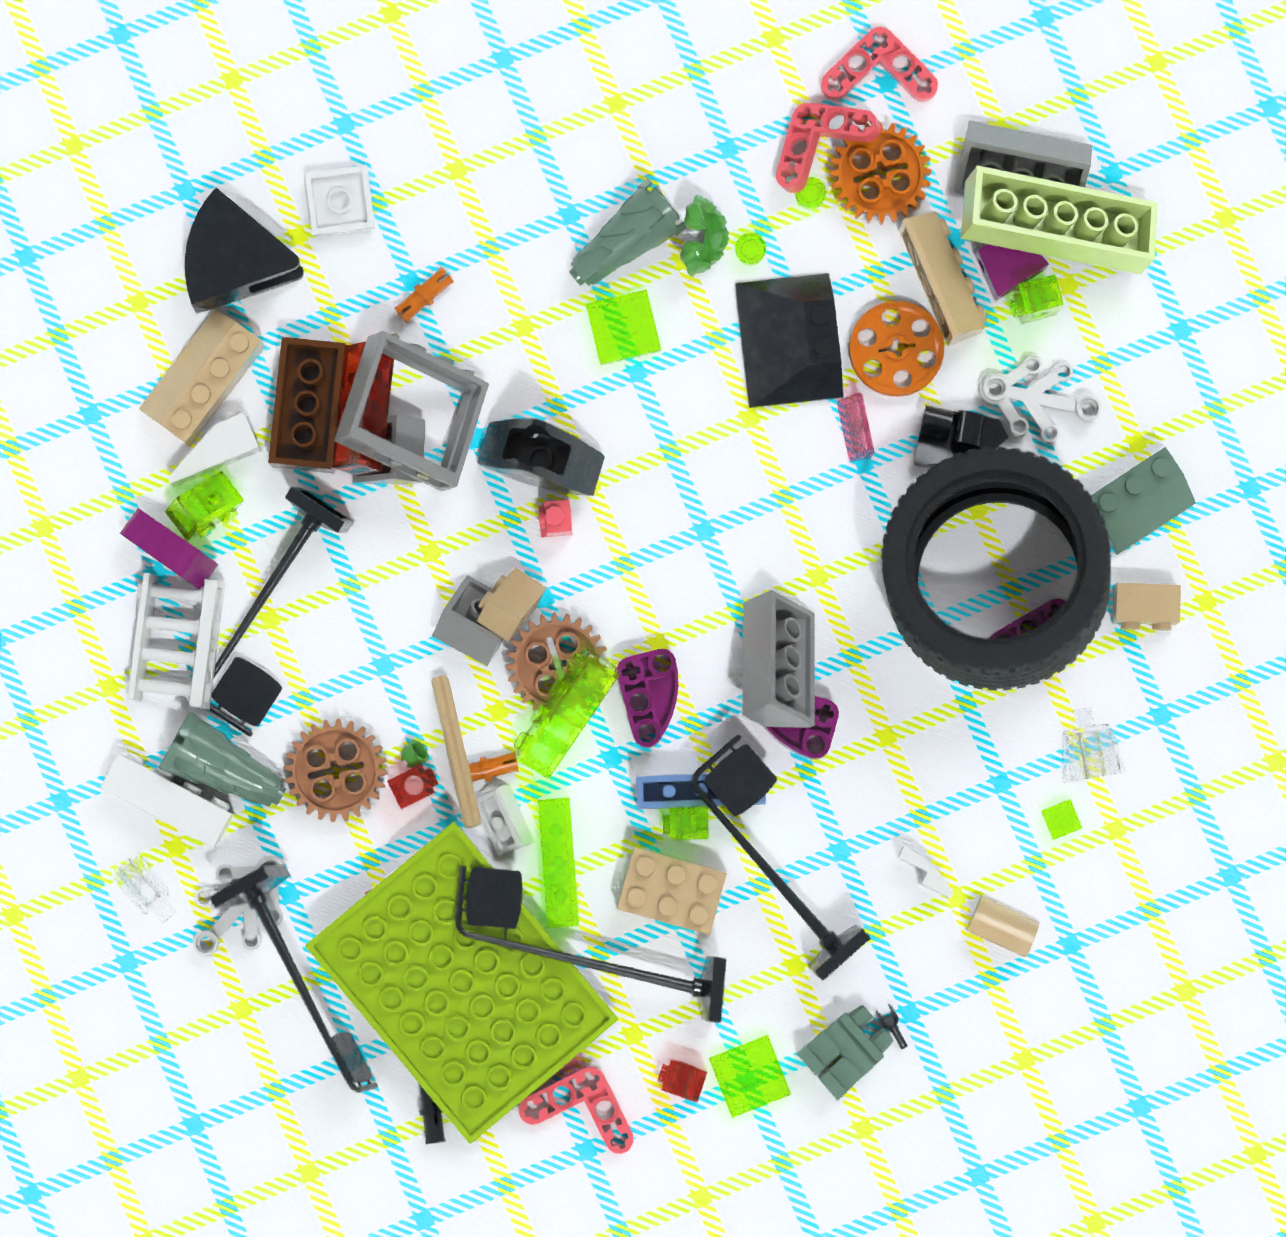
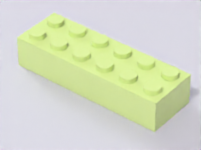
[960,166,1158,275]

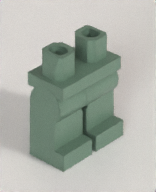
[796,1004,894,1101]

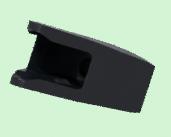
[185,187,304,314]
[477,418,605,496]

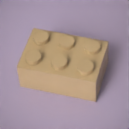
[617,847,727,935]

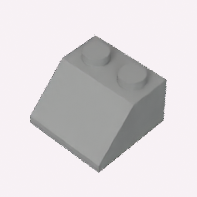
[353,415,425,485]
[432,575,504,666]

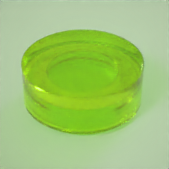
[795,177,826,210]
[735,233,766,266]

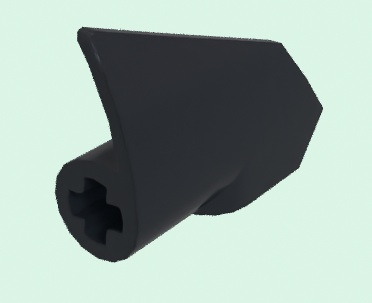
[914,405,1009,466]

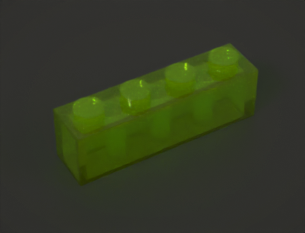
[513,647,620,779]
[538,797,580,928]

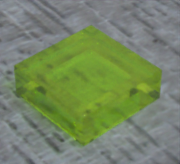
[1040,799,1083,840]

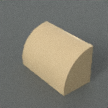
[966,895,1040,957]

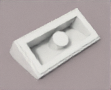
[476,784,534,858]

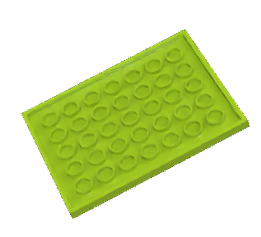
[305,821,619,1144]

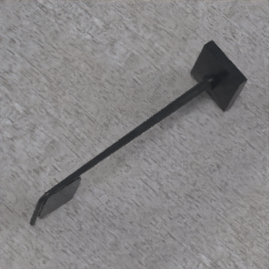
[455,866,727,1023]

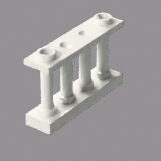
[125,573,226,710]

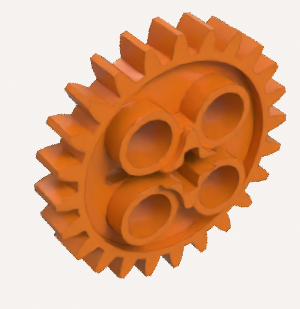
[829,121,932,225]

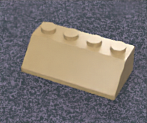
[899,211,987,346]
[139,308,266,447]

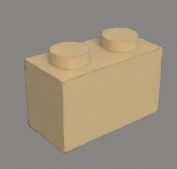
[477,567,547,642]
[1112,583,1181,631]

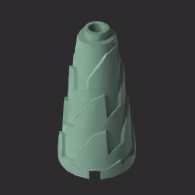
[569,178,687,286]
[159,711,286,807]

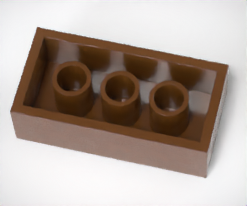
[268,337,348,474]

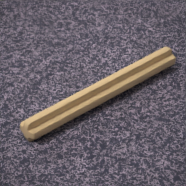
[431,675,482,828]

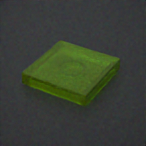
[586,289,662,366]
[708,1034,792,1118]

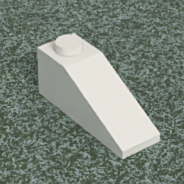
[168,411,262,487]

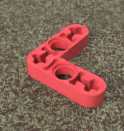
[820,27,938,102]
[776,103,881,193]
[519,1066,634,1154]

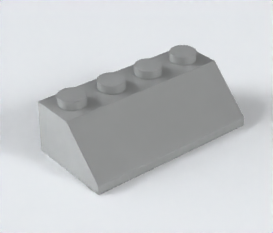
[954,120,1093,195]
[742,590,815,728]

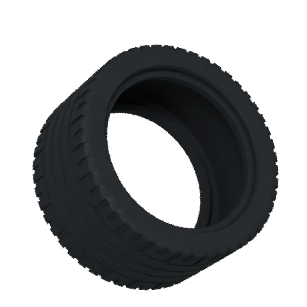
[881,447,1111,691]

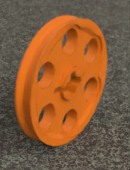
[849,301,945,397]

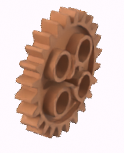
[505,612,609,716]
[284,719,388,823]

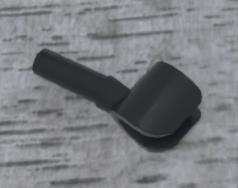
[876,1004,908,1049]

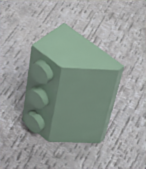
[1092,446,1196,555]

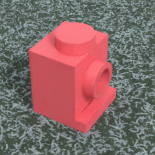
[539,499,573,538]

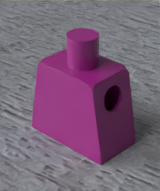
[975,244,1049,302]

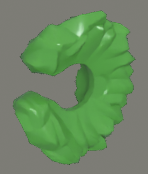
[680,194,730,277]

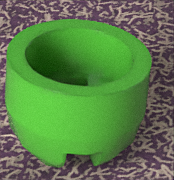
[401,740,429,768]

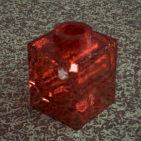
[387,764,439,810]
[657,1059,708,1103]

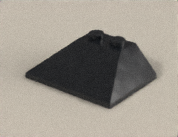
[735,273,843,408]

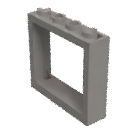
[334,331,489,492]

